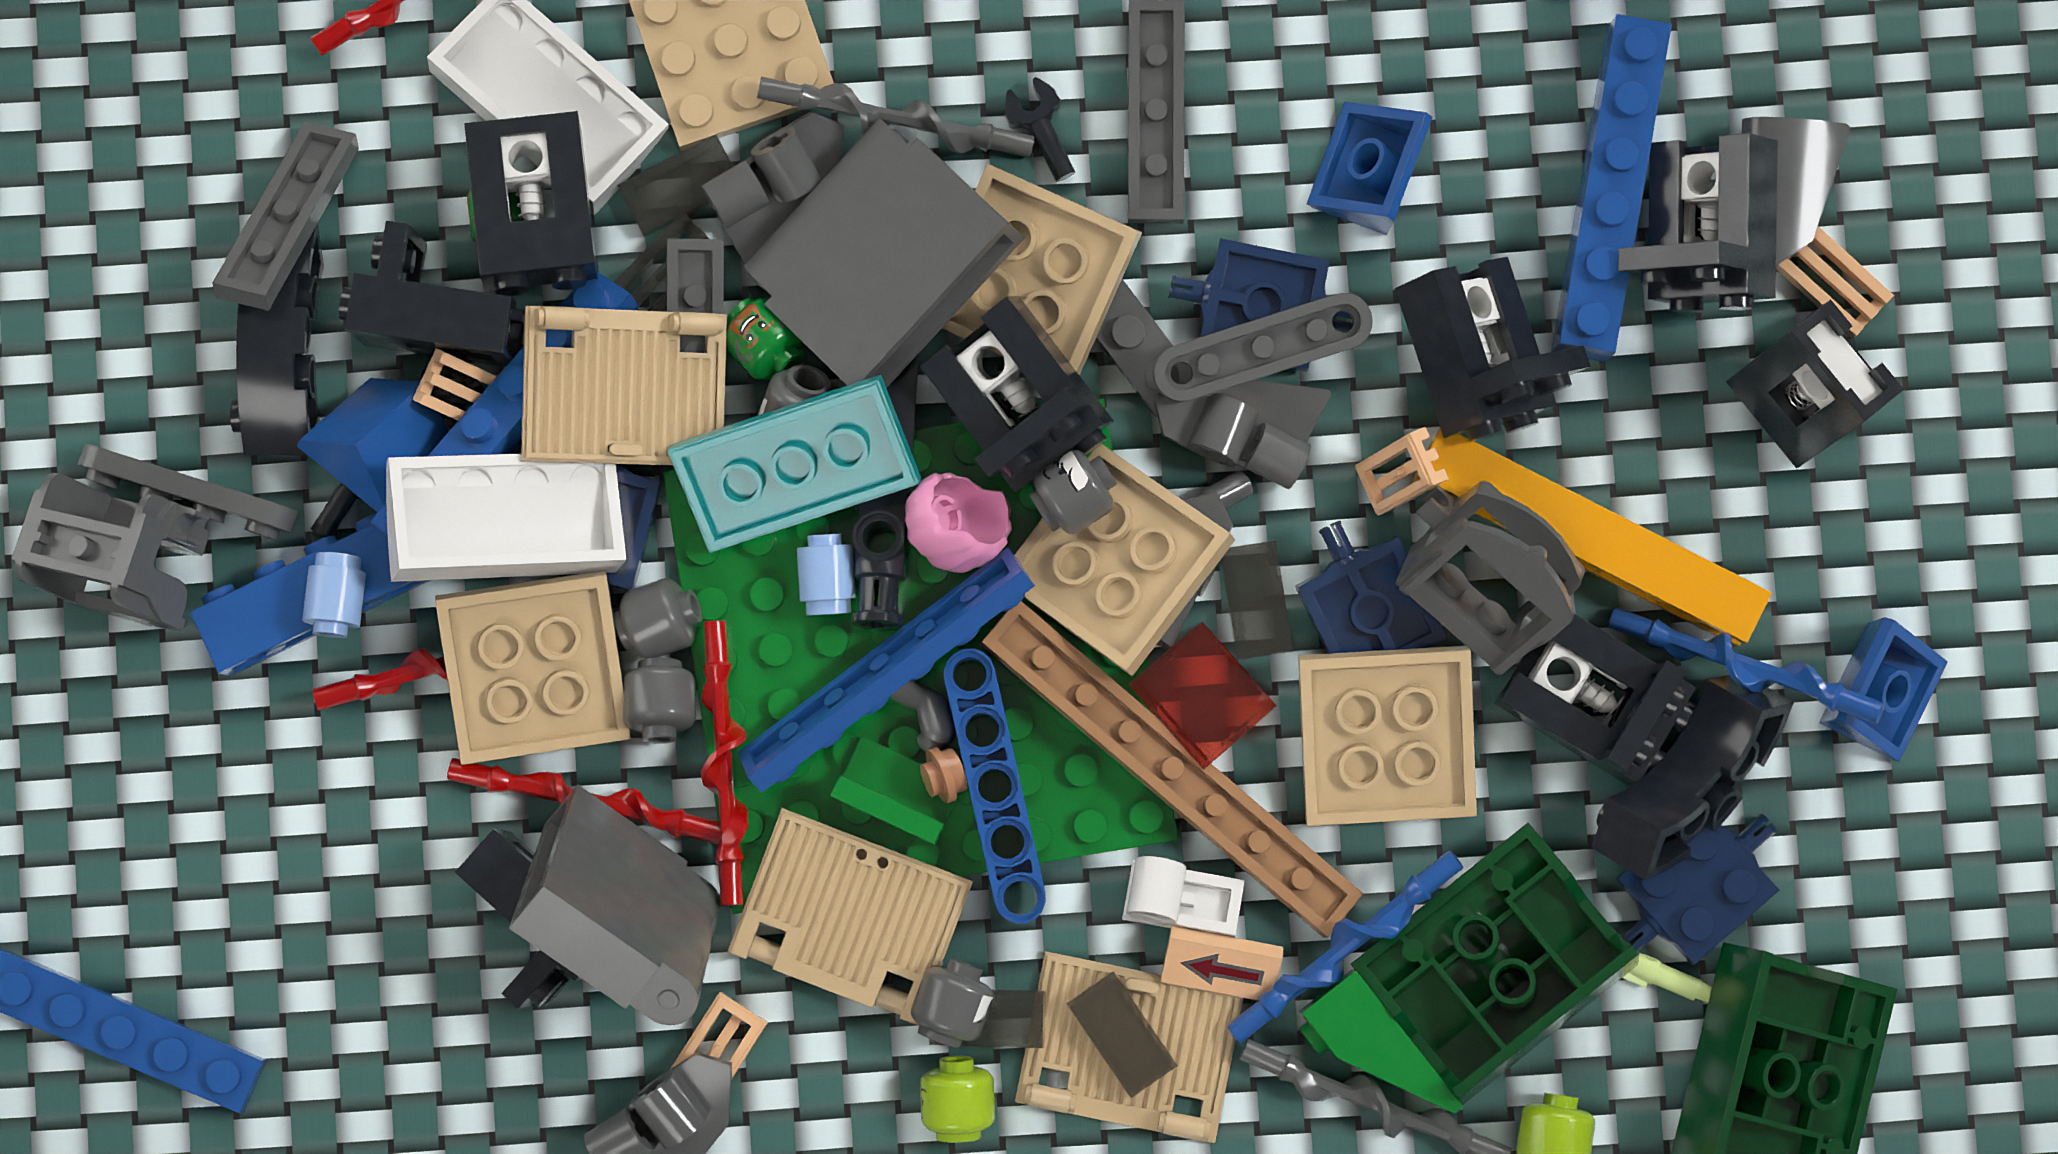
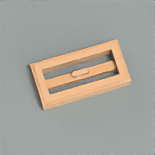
[1776,226,1894,339]
[412,349,497,421]
[1355,427,1449,516]
[671,992,768,1079]

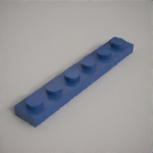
[370,271,638,538]
[738,547,1035,793]
[0,947,266,1114]

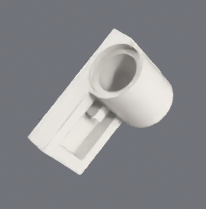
[1122,856,1245,938]

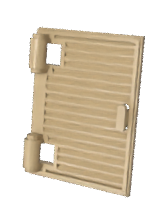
[521,306,727,465]
[727,808,973,1025]
[1015,951,1244,1143]

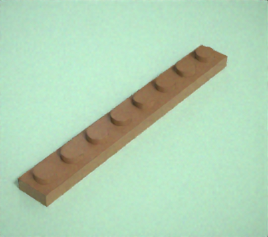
[979,601,1363,938]

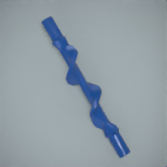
[1609,608,1885,724]
[1227,850,1464,1043]

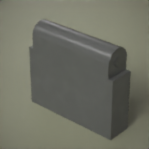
[743,118,1025,388]
[509,784,721,1025]

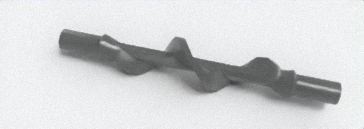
[757,76,1034,157]
[1239,1039,1512,1154]

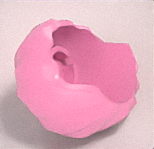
[904,472,1012,573]

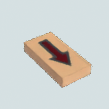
[1160,926,1283,1000]

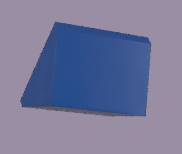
[1306,102,1433,235]
[297,378,449,512]
[1819,617,1948,762]

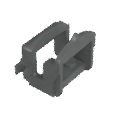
[11,473,210,631]
[1395,481,1585,675]

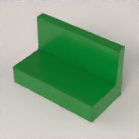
[830,736,960,845]

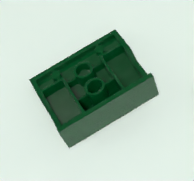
[1351,822,1639,1105]
[1671,942,1898,1154]

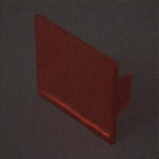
[1129,621,1277,770]

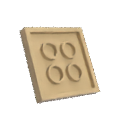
[629,0,834,151]
[942,164,1142,375]
[1015,444,1235,676]
[435,570,631,765]
[1298,646,1477,826]

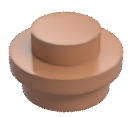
[920,747,967,804]

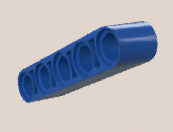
[944,649,1046,924]

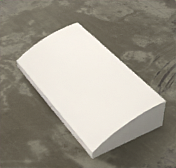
[427,0,669,215]
[386,451,626,582]

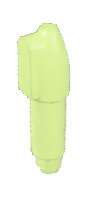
[1622,953,1712,1002]

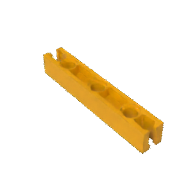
[1411,428,1772,647]

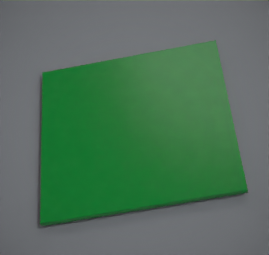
[663,398,1178,914]

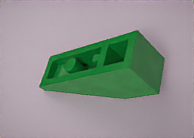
[1298,969,1464,1114]

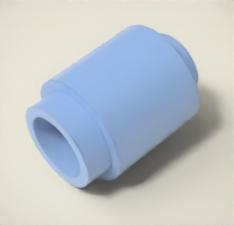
[797,534,856,615]
[302,552,366,638]

